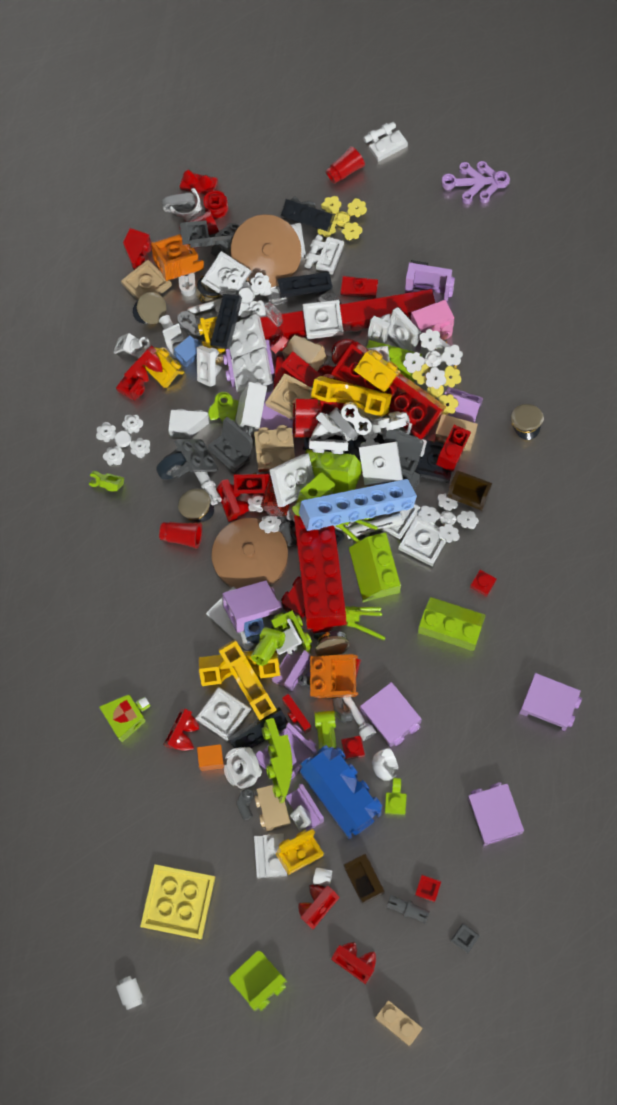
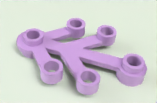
[442,161,510,204]

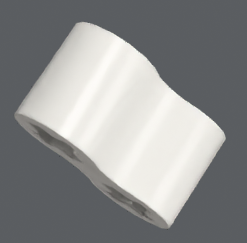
[341,402,372,435]

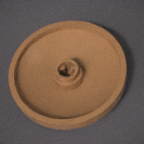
[230,214,301,287]
[212,518,288,589]

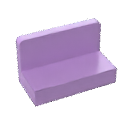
[444,387,483,423]
[272,650,311,692]
[286,783,324,831]

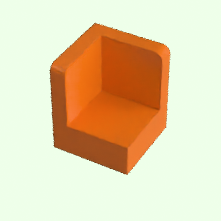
[197,745,224,771]

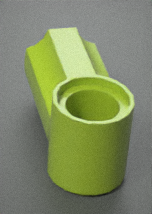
[251,627,285,666]
[314,710,336,749]

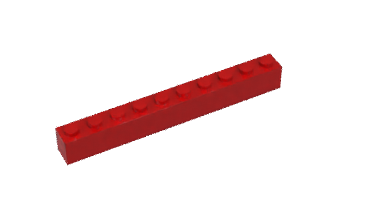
[260,289,435,344]

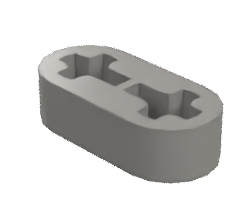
[162,193,196,212]
[177,311,204,340]
[329,407,359,440]

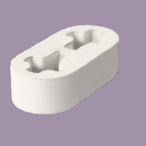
[179,272,196,296]

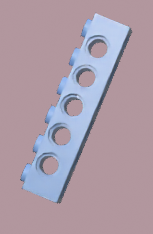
[299,479,417,531]

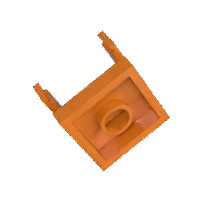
[151,234,204,281]
[310,654,358,698]

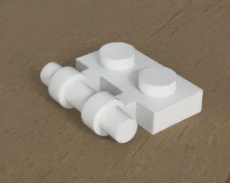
[363,122,408,162]
[304,235,344,275]

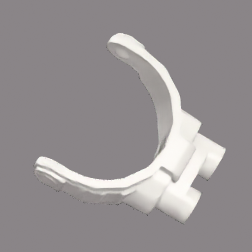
[169,188,204,222]

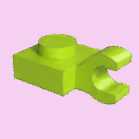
[89,471,124,491]
[385,778,407,815]

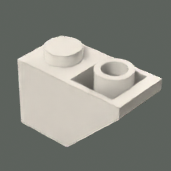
[169,409,210,439]

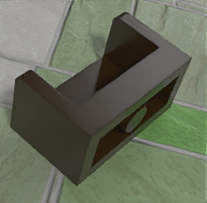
[447,470,493,511]
[343,853,385,905]

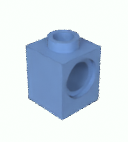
[174,336,202,368]
[244,618,264,644]

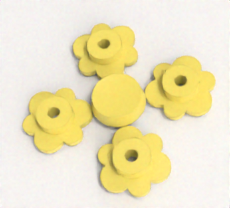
[318,196,367,240]
[412,364,462,415]

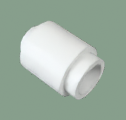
[116,976,143,1010]

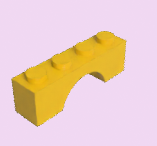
[311,376,392,417]
[218,639,277,720]
[199,650,280,686]

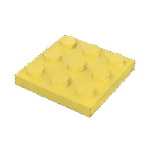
[140,865,216,940]

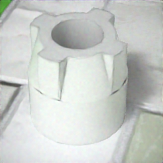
[313,867,332,887]

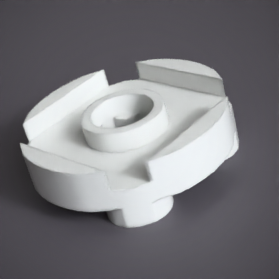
[371,411,410,432]
[224,747,262,789]

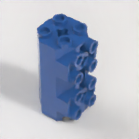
[300,745,382,839]

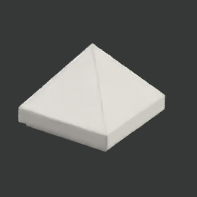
[290,805,311,832]

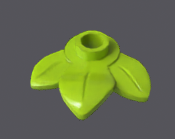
[208,392,239,422]

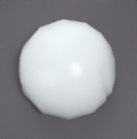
[372,748,398,781]

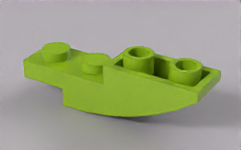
[262,718,292,803]

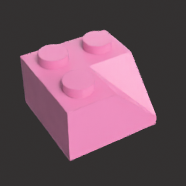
[411,300,454,340]

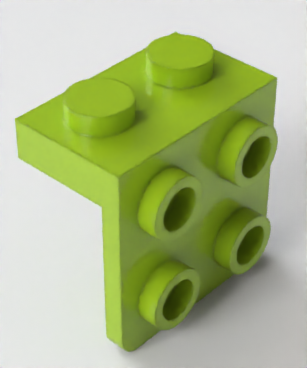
[271,610,312,654]
[229,951,287,1011]

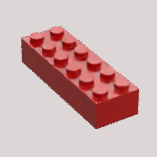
[331,341,446,440]
[294,515,346,629]

